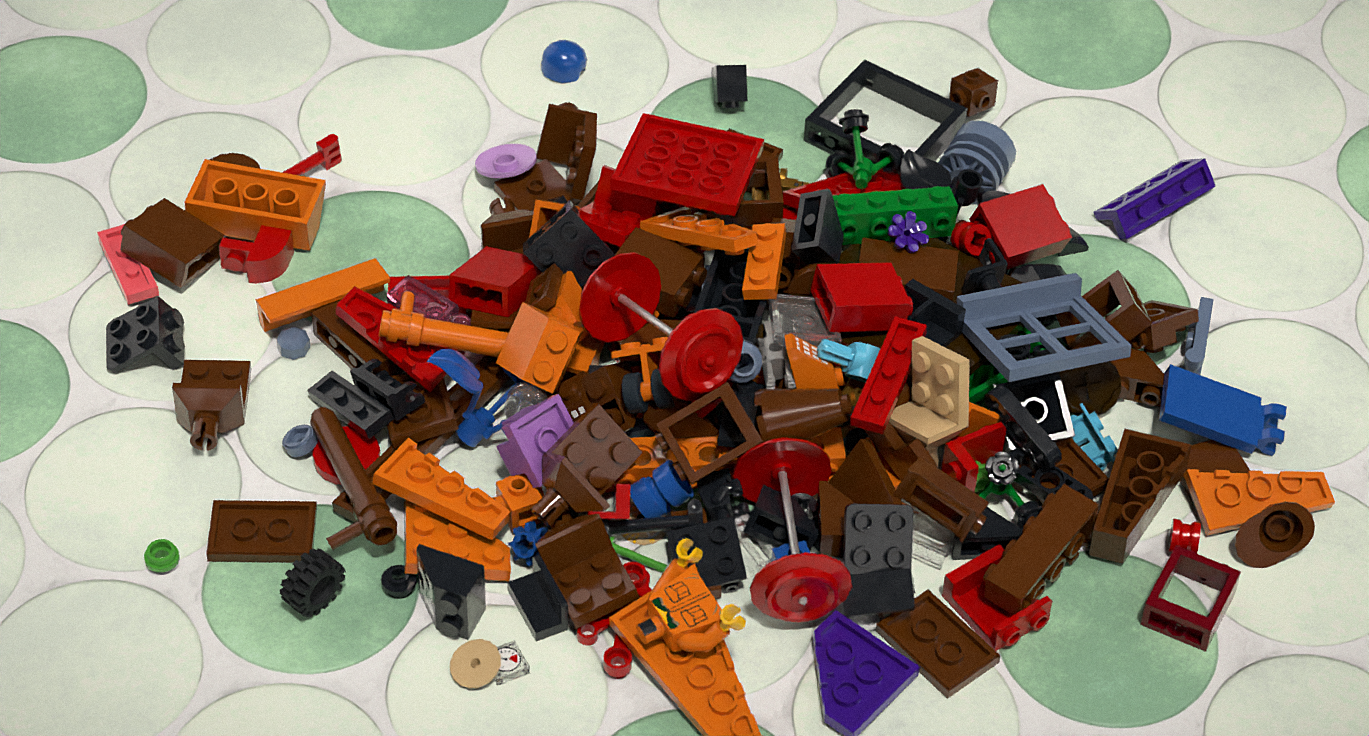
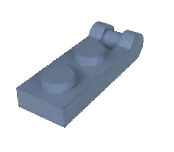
[1182,297,1214,375]

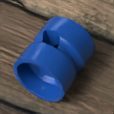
[630,460,694,518]

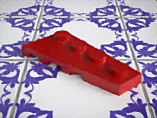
[335,286,465,392]

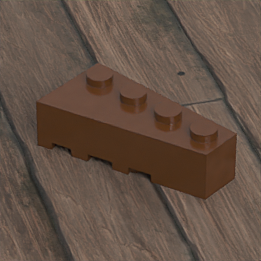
[1089,429,1191,564]
[983,484,1099,615]

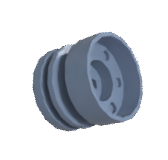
[938,121,1016,204]

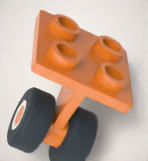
[611,337,675,414]

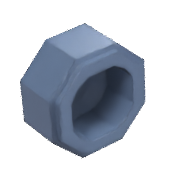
[277,327,310,360]

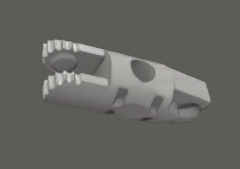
[757,321,796,389]

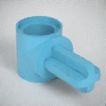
[817,339,880,383]

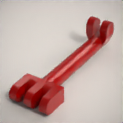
[282,134,342,176]

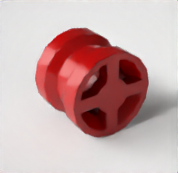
[951,221,992,256]
[1168,518,1201,553]

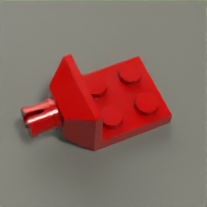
[578,165,658,247]

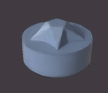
[282,425,318,457]

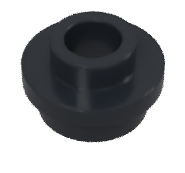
[381,565,416,598]

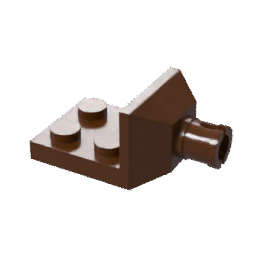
[536,102,597,200]
[481,197,534,254]
[172,360,252,451]
[530,403,643,528]
[535,510,640,629]

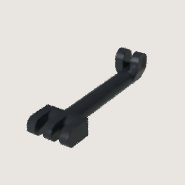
[602,499,704,537]

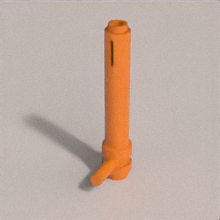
[379,291,509,357]

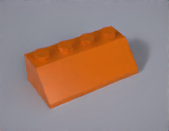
[184,159,326,251]

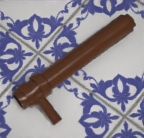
[310,407,397,550]

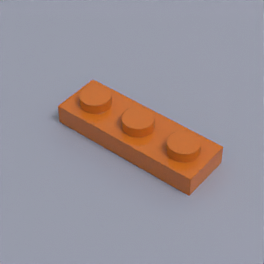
[742,223,787,300]

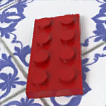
[782,169,904,212]

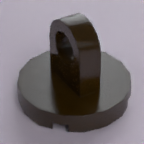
[1059,361,1121,416]

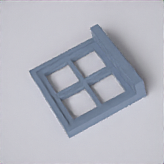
[957,273,1131,382]

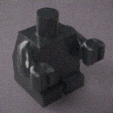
[697,468,750,521]

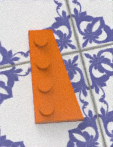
[640,207,757,255]
[372,438,511,540]
[1184,469,1335,536]

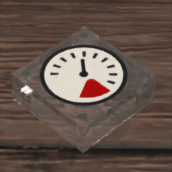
[493,640,530,686]

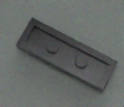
[307,370,394,439]

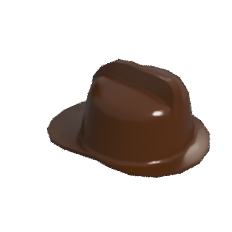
[1235,501,1315,568]

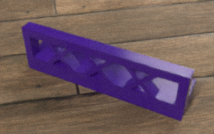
[1093,158,1216,239]

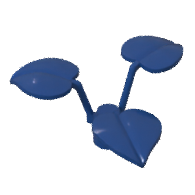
[427,349,544,447]

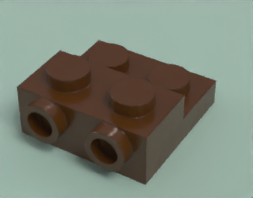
[1105,300,1199,353]

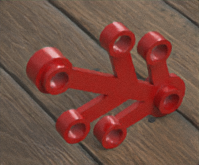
[577,562,652,678]

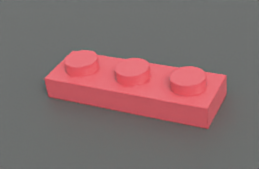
[97,224,159,305]

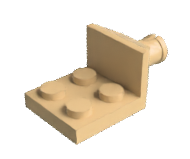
[889,336,969,467]

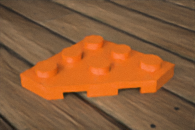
[404,499,511,581]

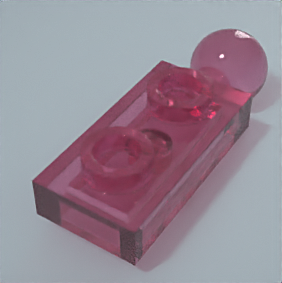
[387,275,471,326]

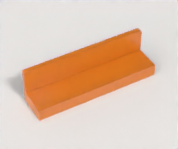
[256,258,390,332]

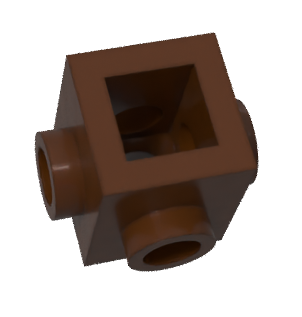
[949,68,998,117]

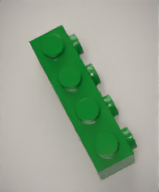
[832,186,958,245]

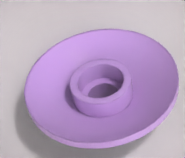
[475,144,537,179]

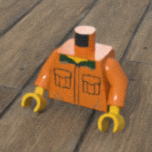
[636,538,746,652]

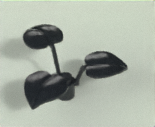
[900,149,1009,246]

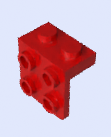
[941,422,1006,493]

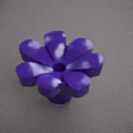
[887,211,929,253]

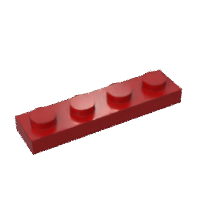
[850,316,927,434]

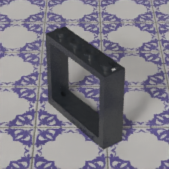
[804,59,967,175]

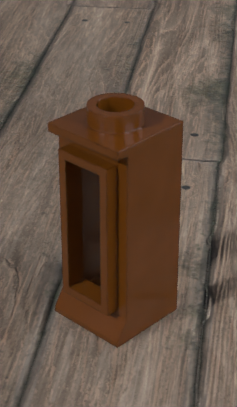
[893,457,989,542]

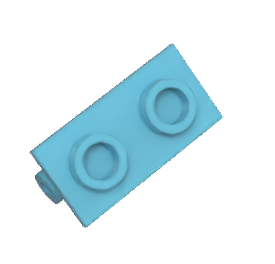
[1070,403,1118,471]

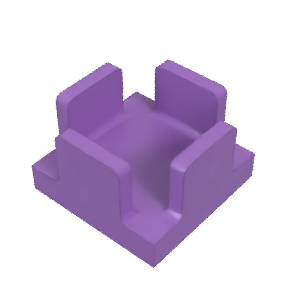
[497,394,574,488]

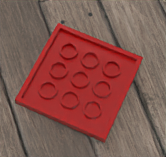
[610,113,764,216]

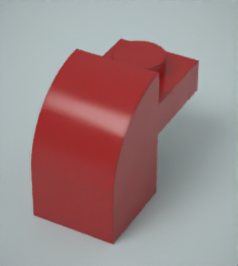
[219,225,294,284]

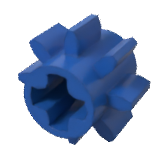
[508,521,549,566]

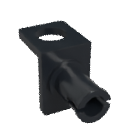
[961,238,1008,295]

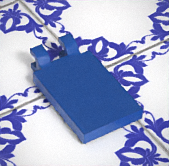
[1159,364,1287,456]

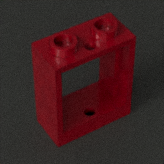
[1140,545,1241,652]

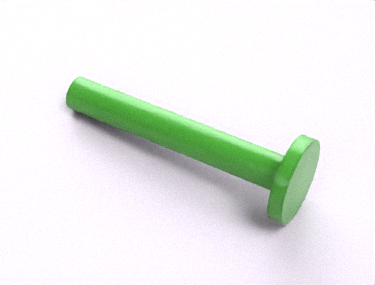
[610,536,667,572]

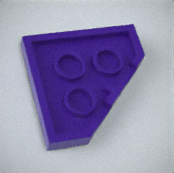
[813,610,920,736]

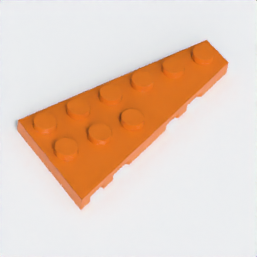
[609,564,761,736]

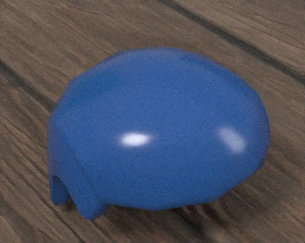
[541,39,587,83]

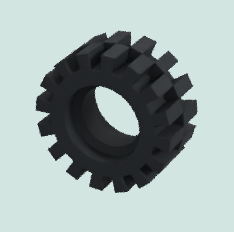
[280,548,346,617]

